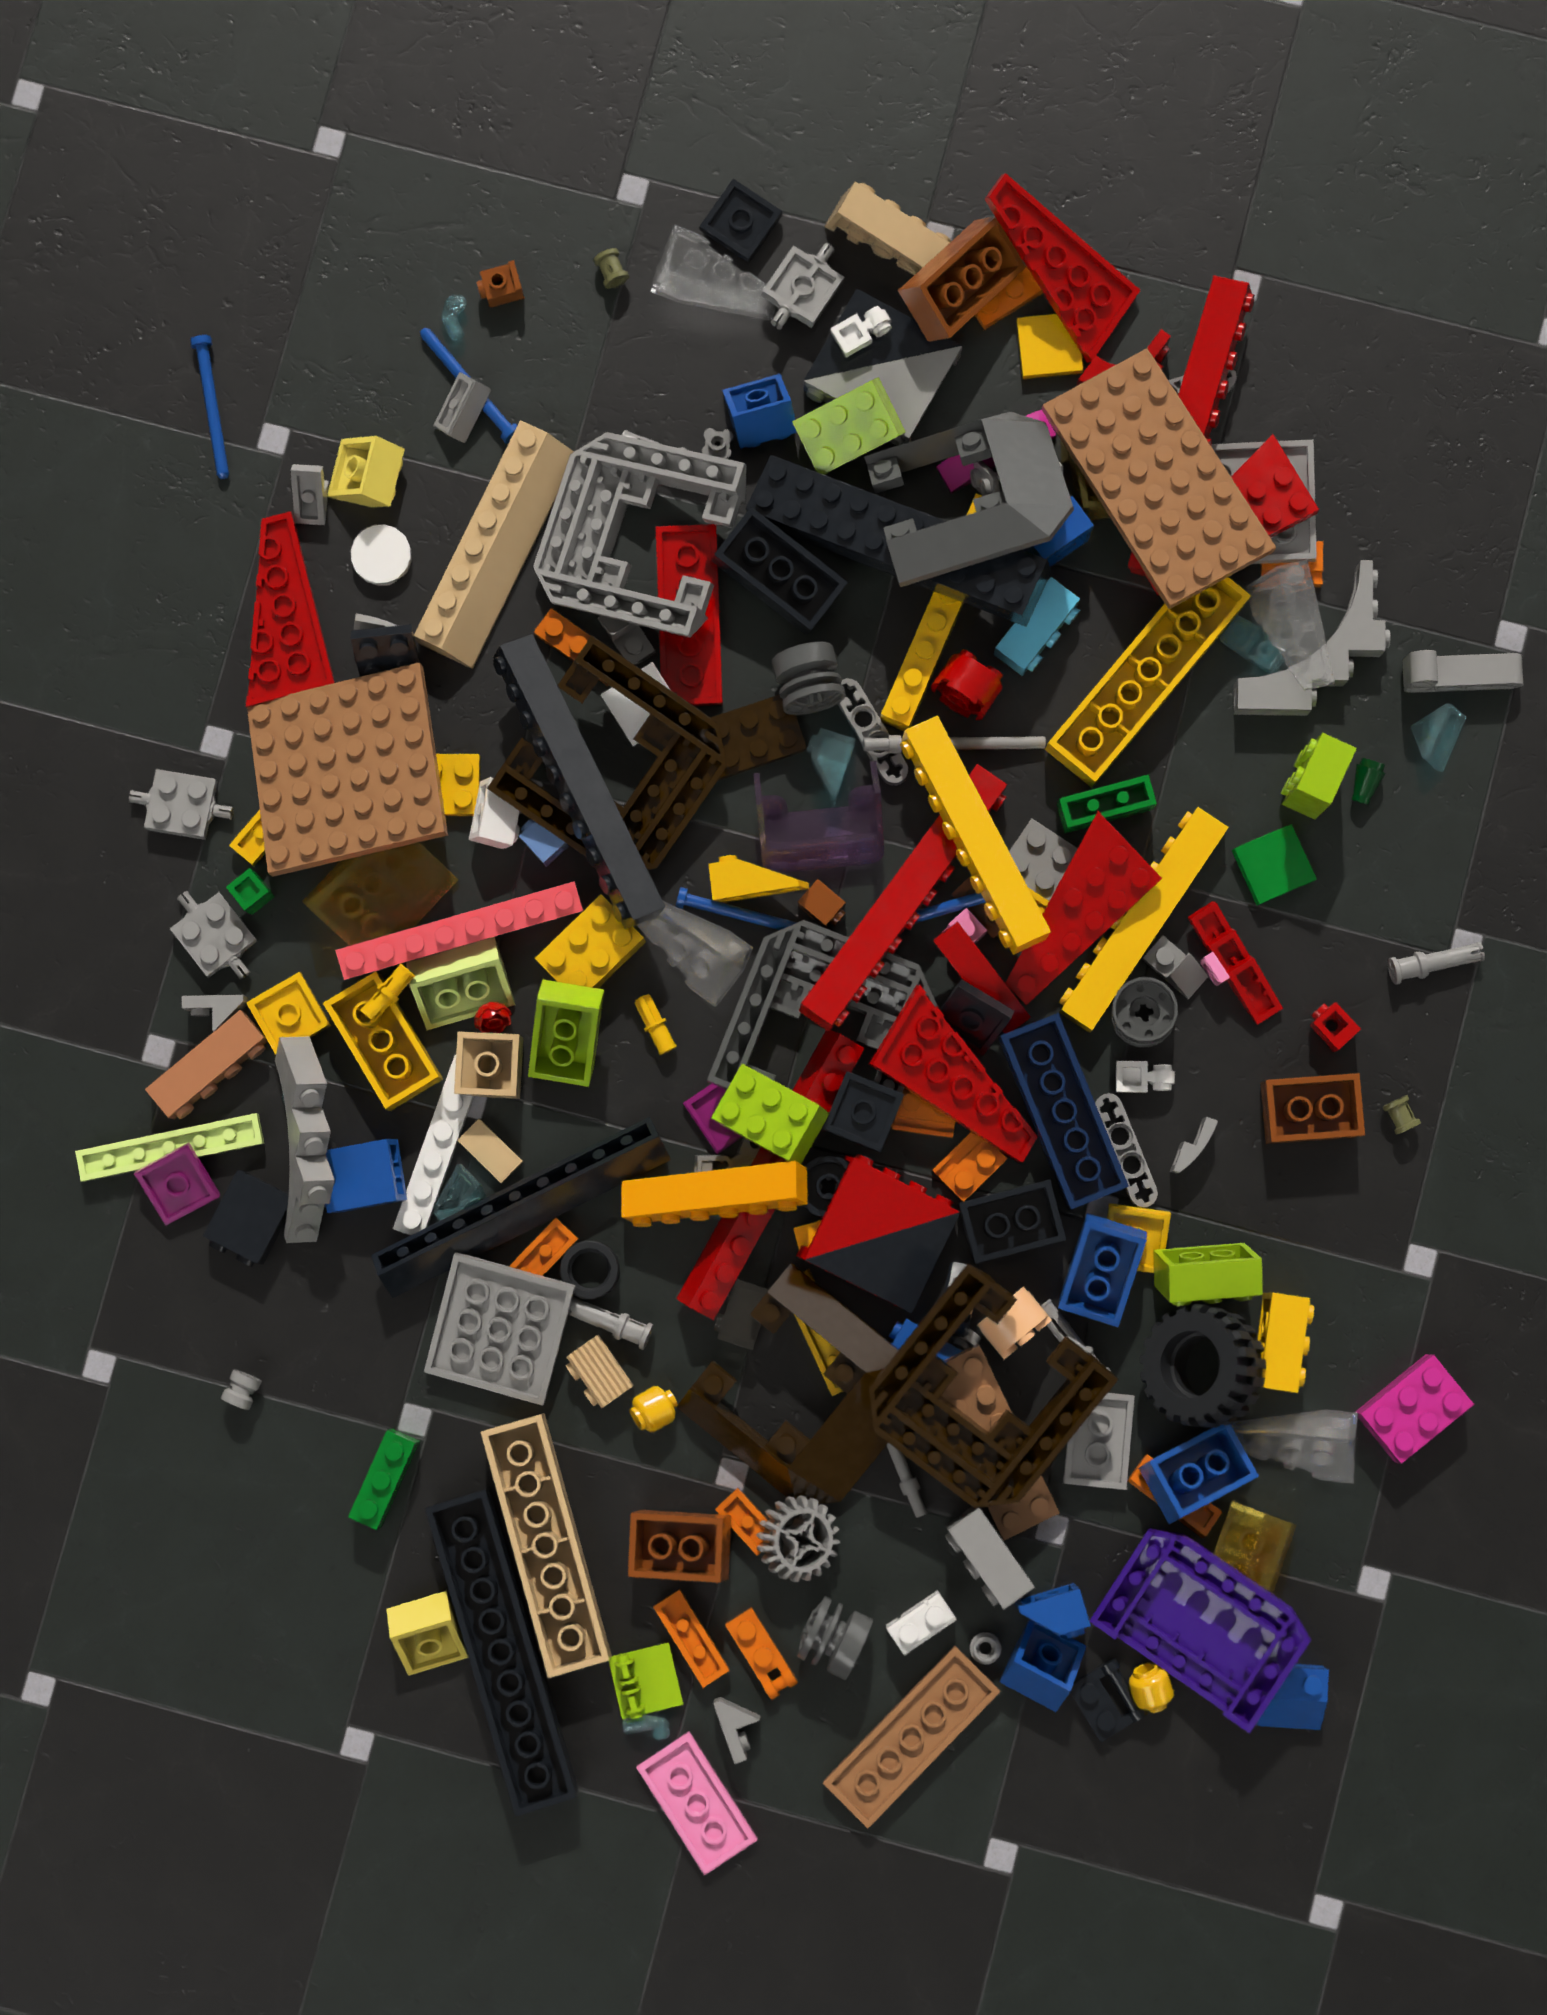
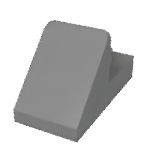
[291,464,329,525]
[598,616,656,666]
[1142,935,1209,999]
[182,995,249,1032]
[713,1697,760,1764]

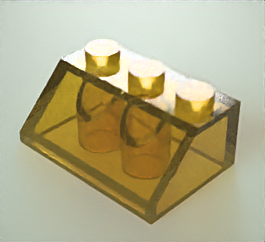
[1214,1501,1297,1594]

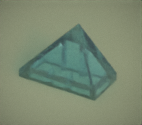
[1410,703,1467,772]
[432,1164,486,1220]

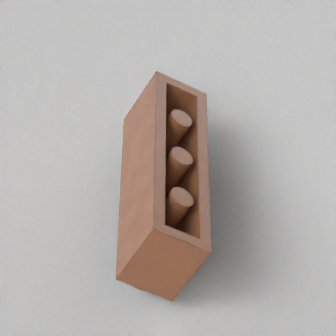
[145,1010,268,1120]

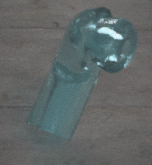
[441,295,467,341]

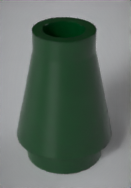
[1351,758,1386,805]

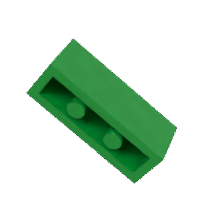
[1056,774,1157,834]
[348,1429,420,1530]

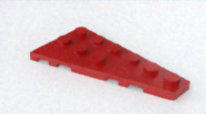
[984,173,1140,363]
[1143,434,1319,596]
[246,511,335,708]
[1005,811,1162,1005]
[869,985,1038,1163]

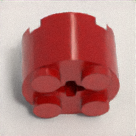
[931,649,1003,720]

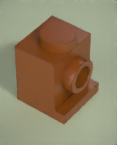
[476,260,524,308]

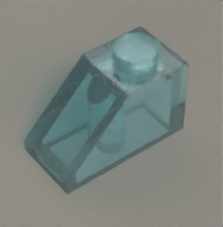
[807,728,856,802]

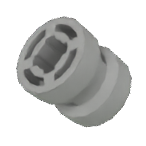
[221,1369,262,1410]

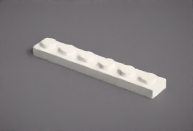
[393,1054,474,1235]

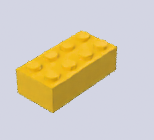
[323,971,443,1111]

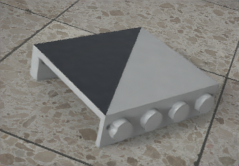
[803,289,962,446]

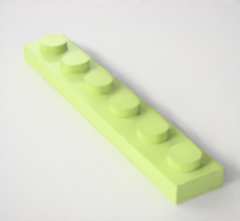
[75,1113,264,1182]

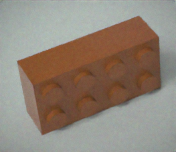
[898,216,1026,341]

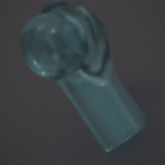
[623,1715,670,1740]

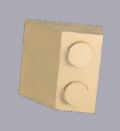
[454,1032,524,1099]

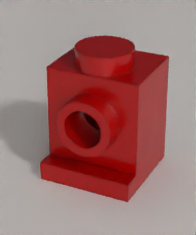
[1309,1002,1361,1053]

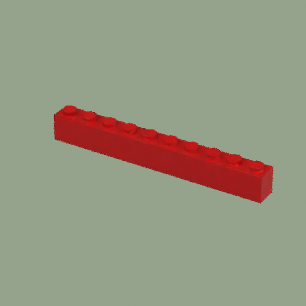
[1128,275,1255,576]
[799,764,1007,1032]
[676,1031,865,1321]

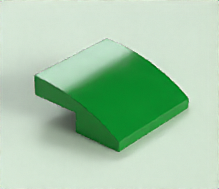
[1231,824,1317,906]

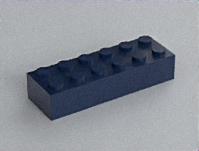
[999,1013,1129,1210]

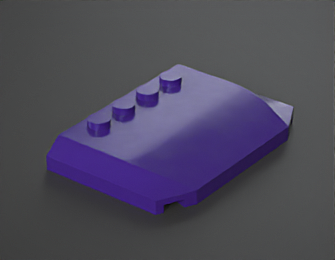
[1089,1529,1311,1733]

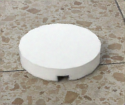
[351,525,412,586]

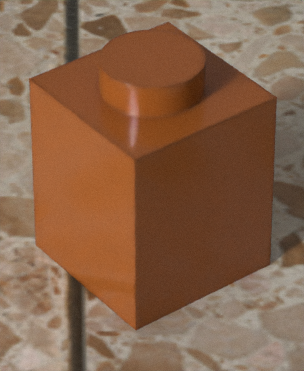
[798,879,846,929]

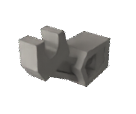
[694,1137,761,1173]

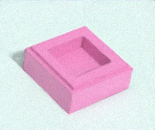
[1200,952,1230,986]

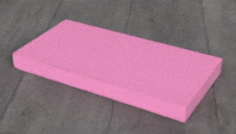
[636,1731,758,1875]

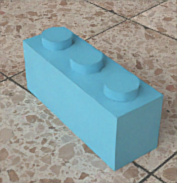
[993,577,1080,676]

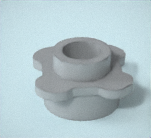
[702,428,733,459]

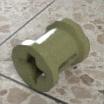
[593,248,630,289]
[1383,1095,1421,1135]

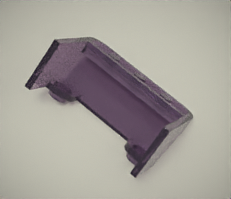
[753,761,884,873]

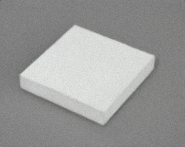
[601,662,670,746]

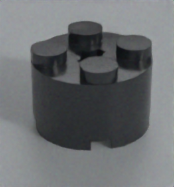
[803,1156,849,1218]

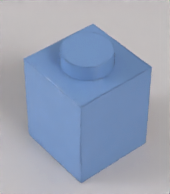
[519,819,569,867]

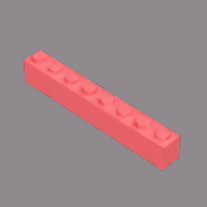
[335,881,583,980]

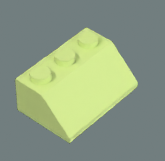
[406,937,515,1030]

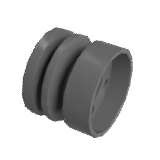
[771,642,846,715]
[1112,977,1178,1048]
[797,1596,873,1680]

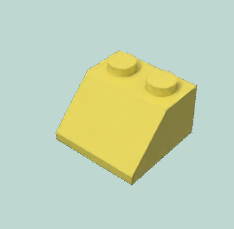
[327,436,405,508]
[387,1591,468,1676]

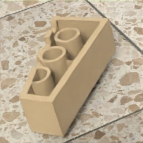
[825,182,951,275]

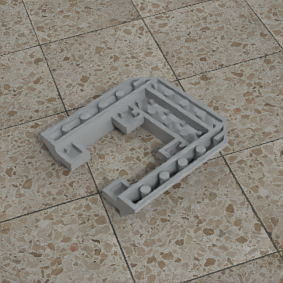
[533,432,746,638]

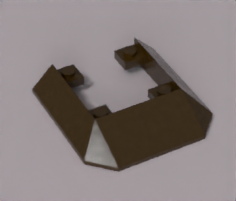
[487,635,727,870]
[677,1263,898,1504]
[869,1263,1118,1508]

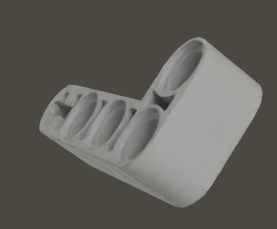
[1402,650,1524,693]

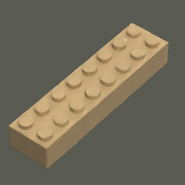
[481,1413,612,1678]

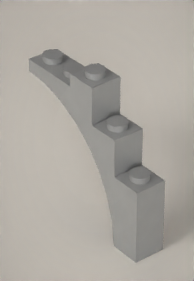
[1234,560,1390,716]
[275,1036,335,1243]

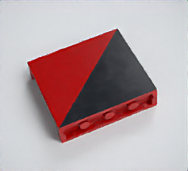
[797,1154,960,1313]

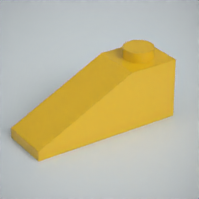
[709,855,809,903]

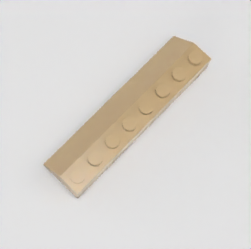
[414,420,574,669]

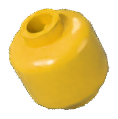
[629,1386,678,1432]
[1129,1662,1174,1713]

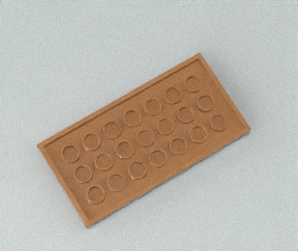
[1042,348,1276,610]

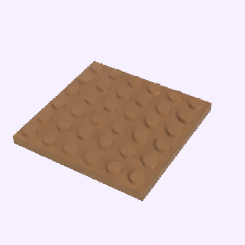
[247,662,448,877]

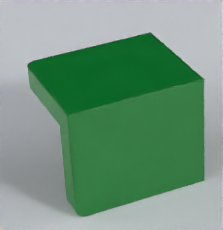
[226,868,275,915]

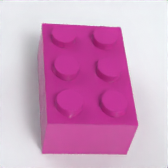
[1354,1354,1474,1464]

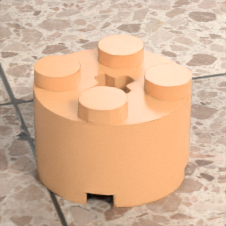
[977,1287,1052,1359]

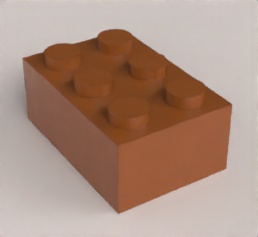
[1260,1073,1365,1144]
[628,1510,731,1583]

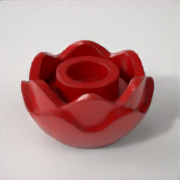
[474,1002,512,1033]

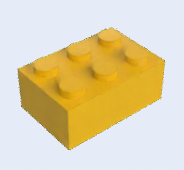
[535,894,646,989]
[1257,1293,1314,1393]

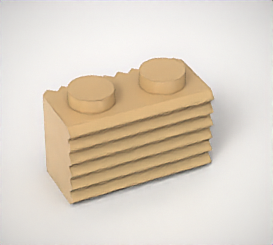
[566,1335,634,1408]

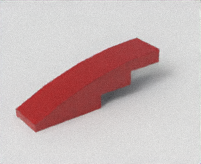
[1187,901,1283,1025]
[933,921,1031,1034]

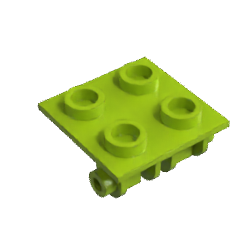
[609,1642,683,1719]

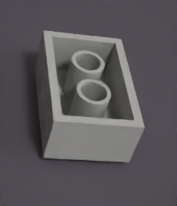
[945,1507,1035,1609]

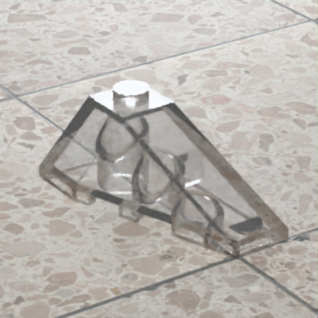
[650,224,776,321]
[1246,559,1335,691]
[637,901,753,1007]
[1230,1410,1358,1484]

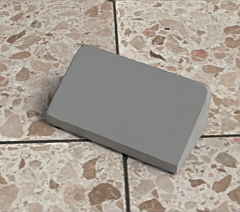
[433,372,491,442]

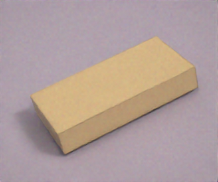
[457,1119,523,1184]

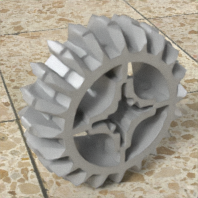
[756,1495,840,1582]

